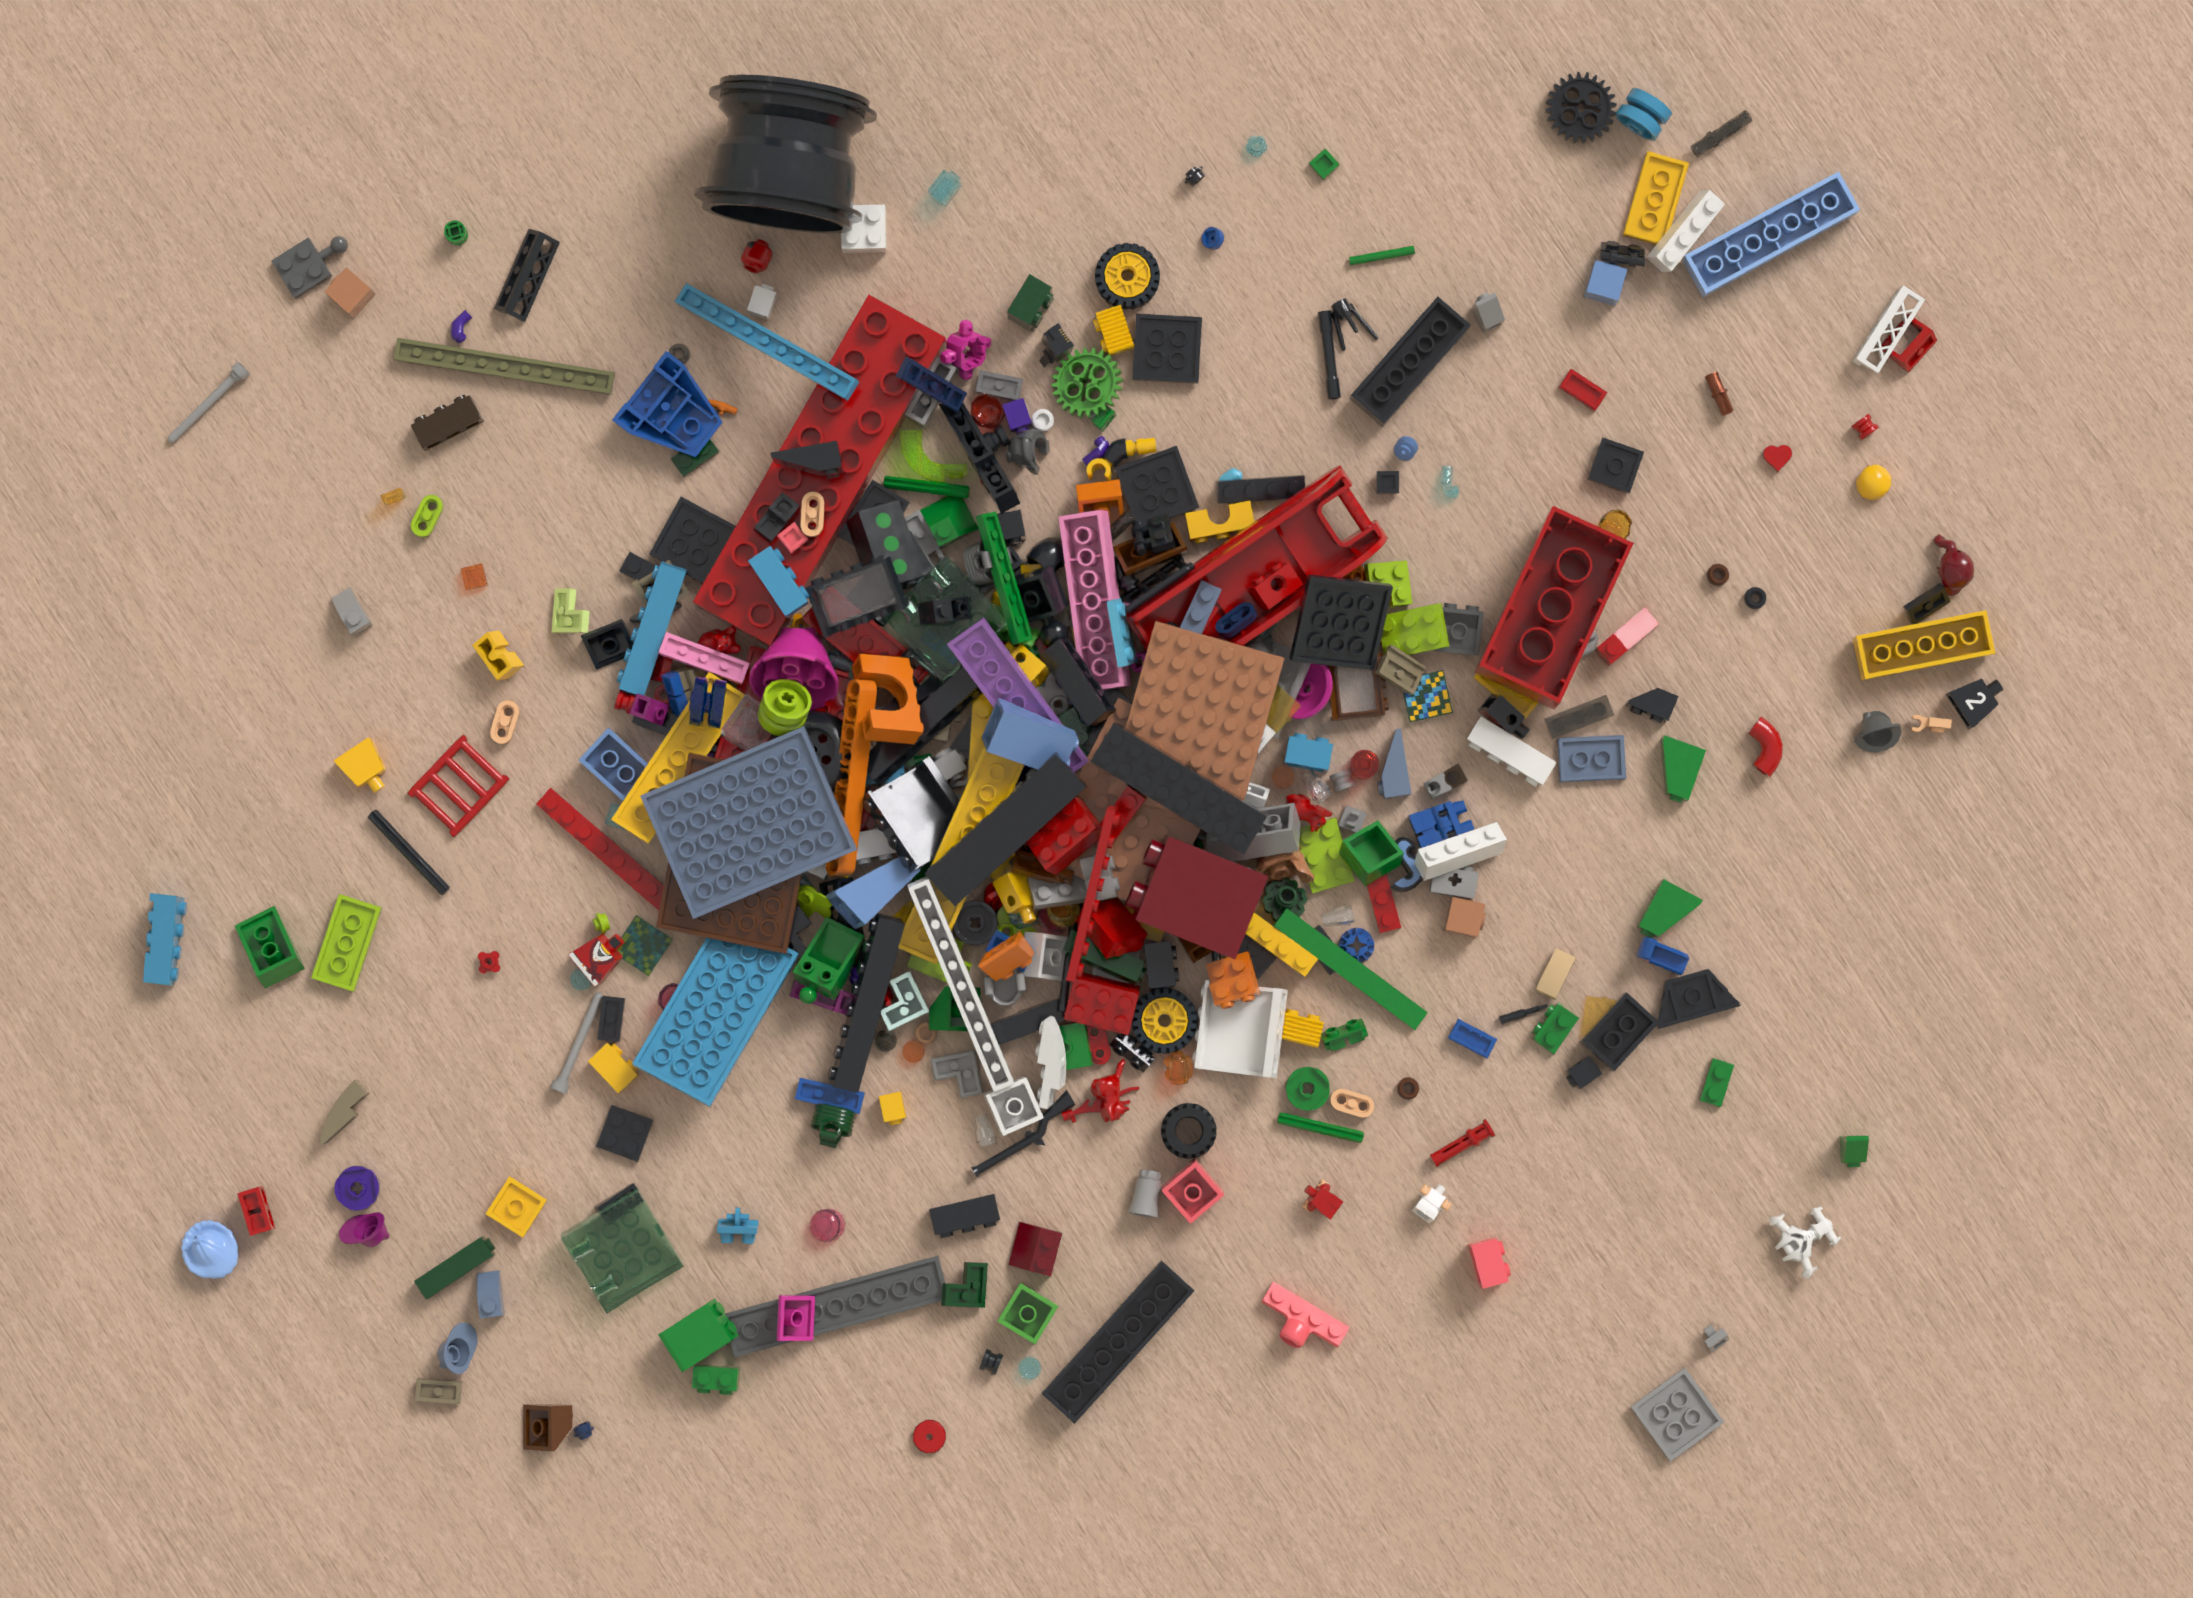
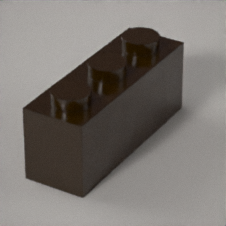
[411,395,484,451]

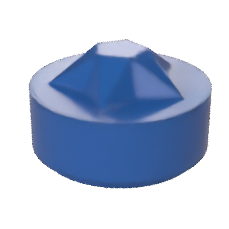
[1202,227,1224,250]

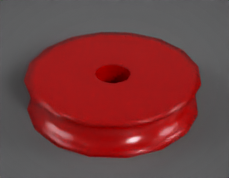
[913,1420,946,1453]

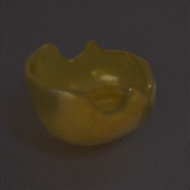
[1598,509,1632,539]
[1047,903,1080,927]

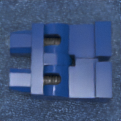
[1408,800,1475,848]

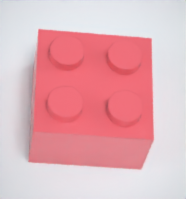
[1161,1158,1224,1224]
[1468,1237,1511,1289]

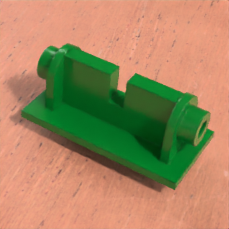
[1321,1018,1368,1052]

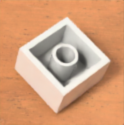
[841,204,887,253]
[983,1076,1044,1136]

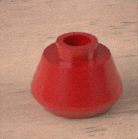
[984,882,1003,911]

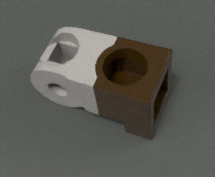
[1424,763,1468,799]

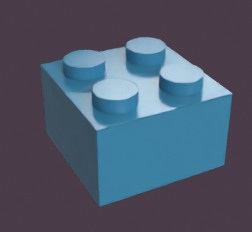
[1283,733,1333,773]

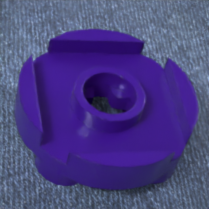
[334,1166,380,1211]

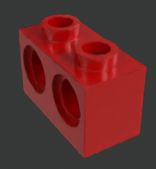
[237,1186,276,1236]

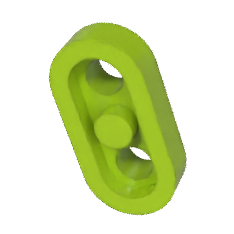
[411,495,444,537]

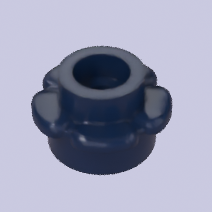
[573,1421,594,1440]

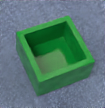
[1339,820,1404,886]

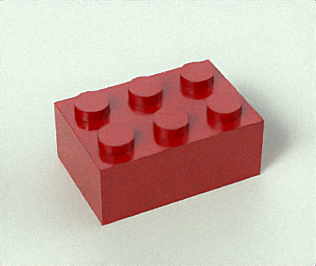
[1026,797,1102,875]
[1064,972,1141,1035]

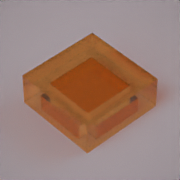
[461,563,488,591]

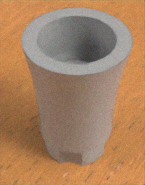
[1128,1169,1161,1218]

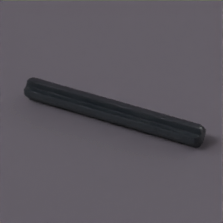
[368,810,450,895]

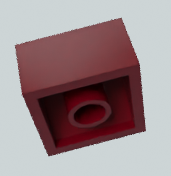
[1008,1221,1062,1276]

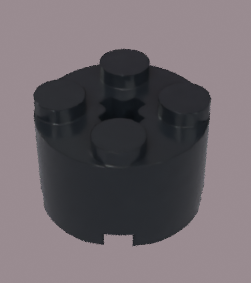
[953,901,998,946]

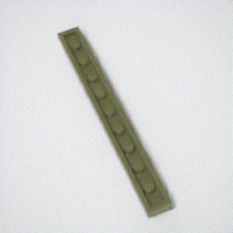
[394,338,615,395]

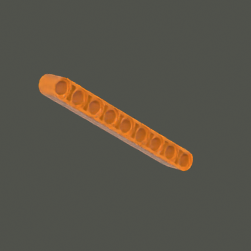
[826,679,877,876]

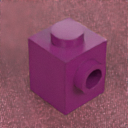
[630,693,669,726]

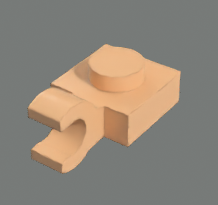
[1911,715,1952,733]

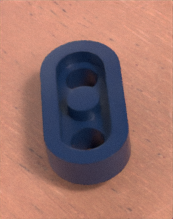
[1215,602,1257,639]

